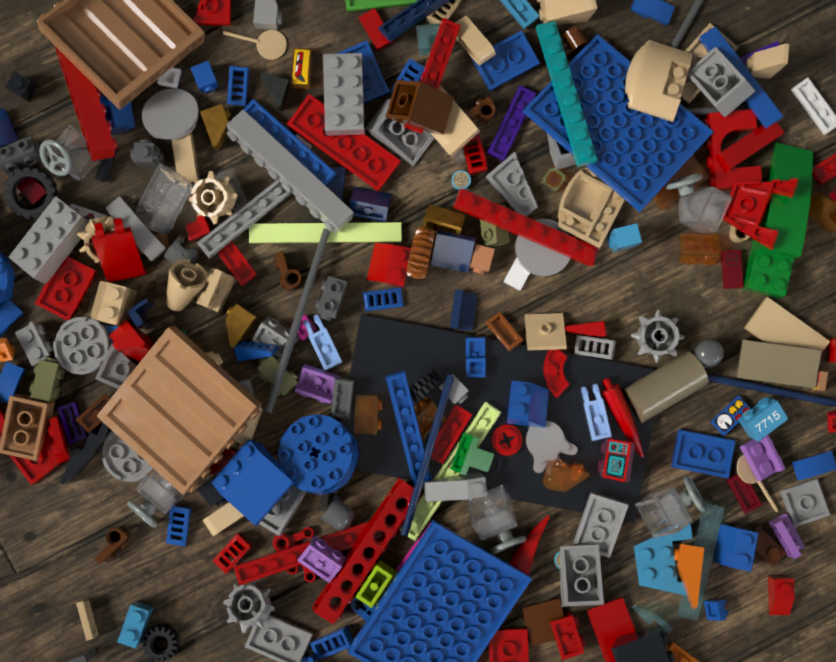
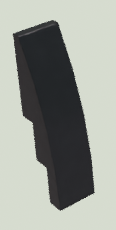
[60,423,112,485]

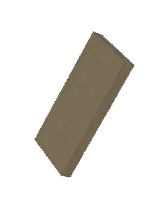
[736,339,821,388]

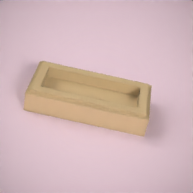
[76,598,98,641]

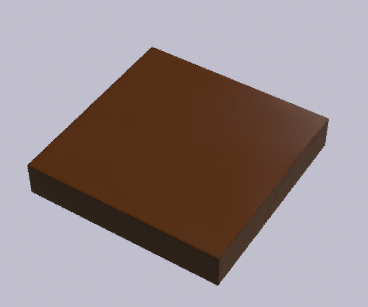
[522,598,564,646]

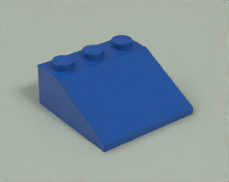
[211,439,295,526]

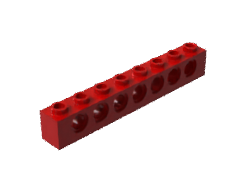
[312,478,421,625]

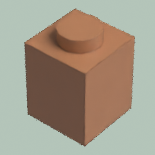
[470,244,495,275]

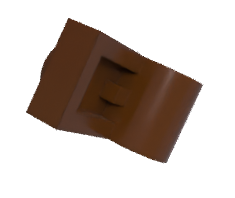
[560,26,588,57]
[463,96,495,122]
[273,251,303,292]
[95,526,132,564]

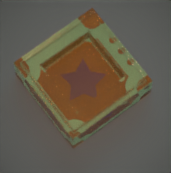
[541,166,568,193]

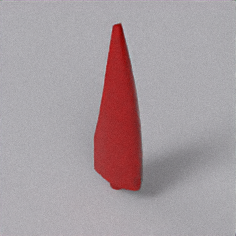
[600,377,644,458]
[509,515,550,575]

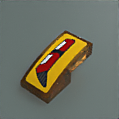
[291,48,313,89]

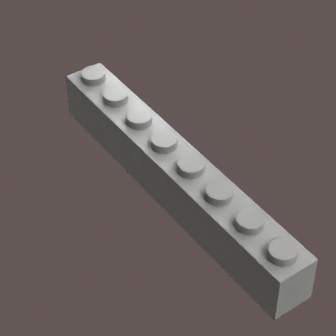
[227,110,354,234]

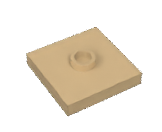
[525,313,567,350]

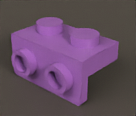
[295,364,341,404]

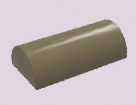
[623,352,709,423]

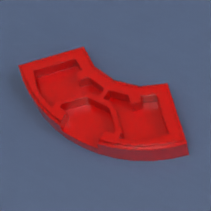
[543,349,569,398]

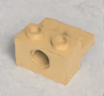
[196,268,236,313]

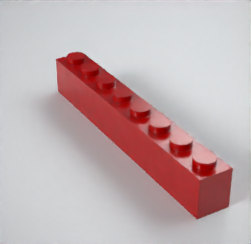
[54,45,118,161]

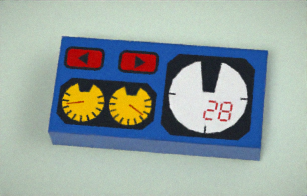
[709,396,751,436]

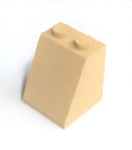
[537,0,597,25]
[90,281,137,326]

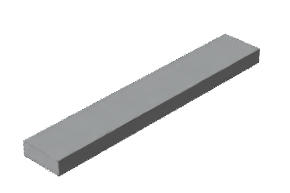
[197,180,292,259]

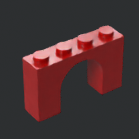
[703,109,762,192]

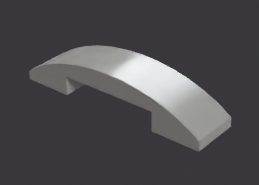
[105,196,167,262]

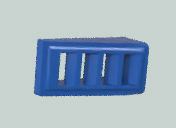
[390,58,425,94]
[227,66,250,106]
[363,288,404,312]
[234,341,279,361]
[166,505,192,546]
[310,625,354,661]

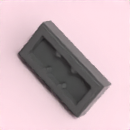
[331,377,355,418]

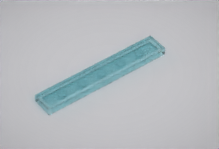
[677,502,724,621]

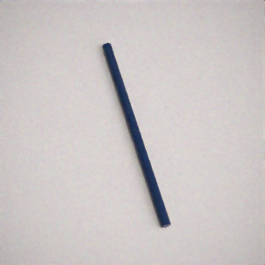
[401,374,455,536]
[708,374,836,407]

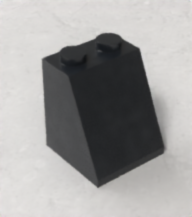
[611,626,676,662]

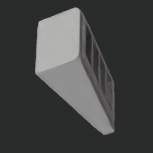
[574,335,616,360]

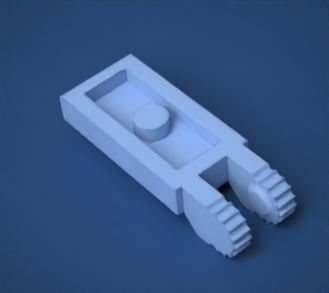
[303,314,342,370]
[581,384,612,441]

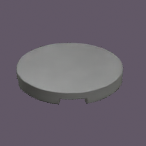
[142,89,200,141]
[515,219,570,276]
[53,317,111,375]
[102,431,155,482]

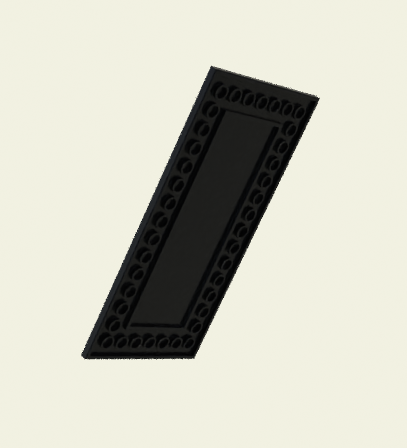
[340,315,655,523]

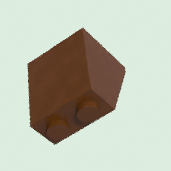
[385,80,454,135]

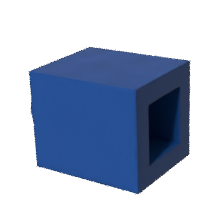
[191,61,220,94]

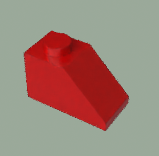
[768,575,795,615]

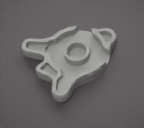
[526,421,578,473]

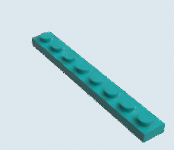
[536,21,597,167]

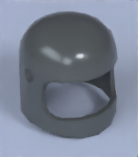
[164,235,199,265]
[693,339,724,369]
[320,495,355,531]

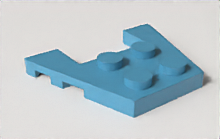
[634,521,701,598]

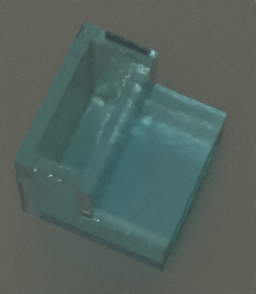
[416,23,440,56]

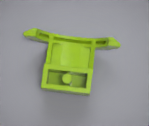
[356,560,399,608]

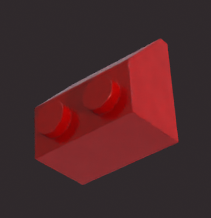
[367,243,411,288]
[109,320,154,362]

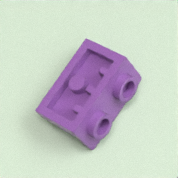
[740,435,785,481]
[769,513,805,559]
[297,536,346,583]

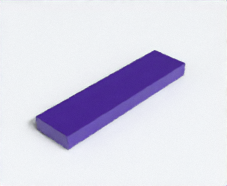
[487,85,537,161]

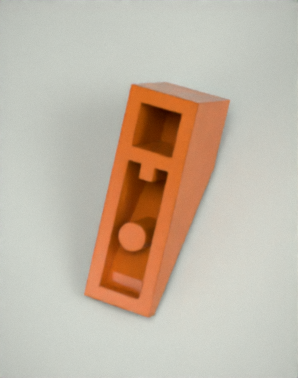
[674,544,704,609]

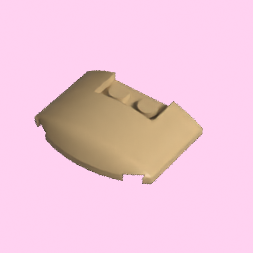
[625,40,693,122]
[558,167,625,248]

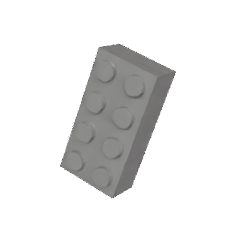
[323,53,365,136]
[9,196,90,284]

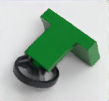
[450,432,502,475]

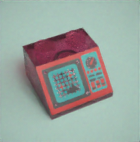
[598,438,635,483]

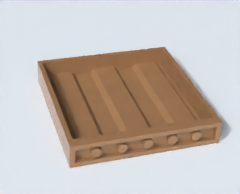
[37,0,205,110]
[97,326,262,495]

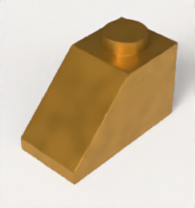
[200,104,232,151]
[225,304,258,349]

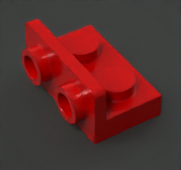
[45,417,70,465]
[550,612,586,660]

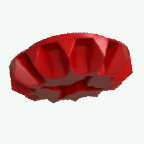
[491,425,522,456]

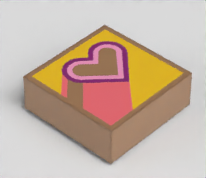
[812,371,829,391]

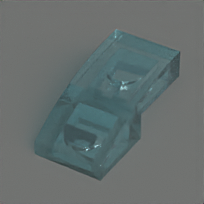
[633,605,674,634]

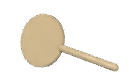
[223,30,287,60]
[737,454,778,512]

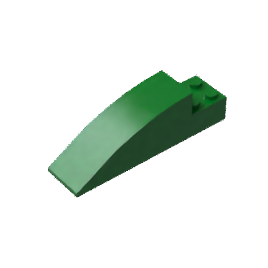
[742,143,813,298]

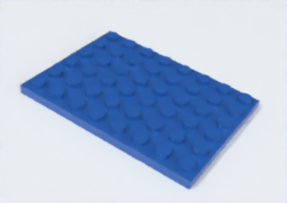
[523,34,713,212]
[348,520,532,662]

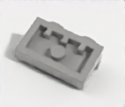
[252,317,300,359]
[15,321,55,367]

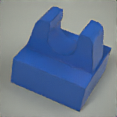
[704,599,729,621]

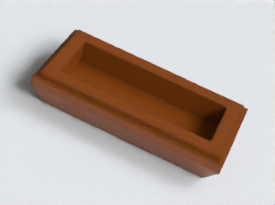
[485,312,524,351]

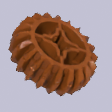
[407,227,435,279]

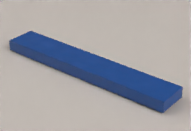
[699,26,783,129]
[243,99,337,186]
[385,370,432,486]

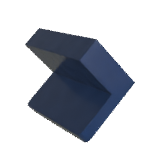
[350,187,392,223]
[450,289,477,331]
[127,298,156,330]

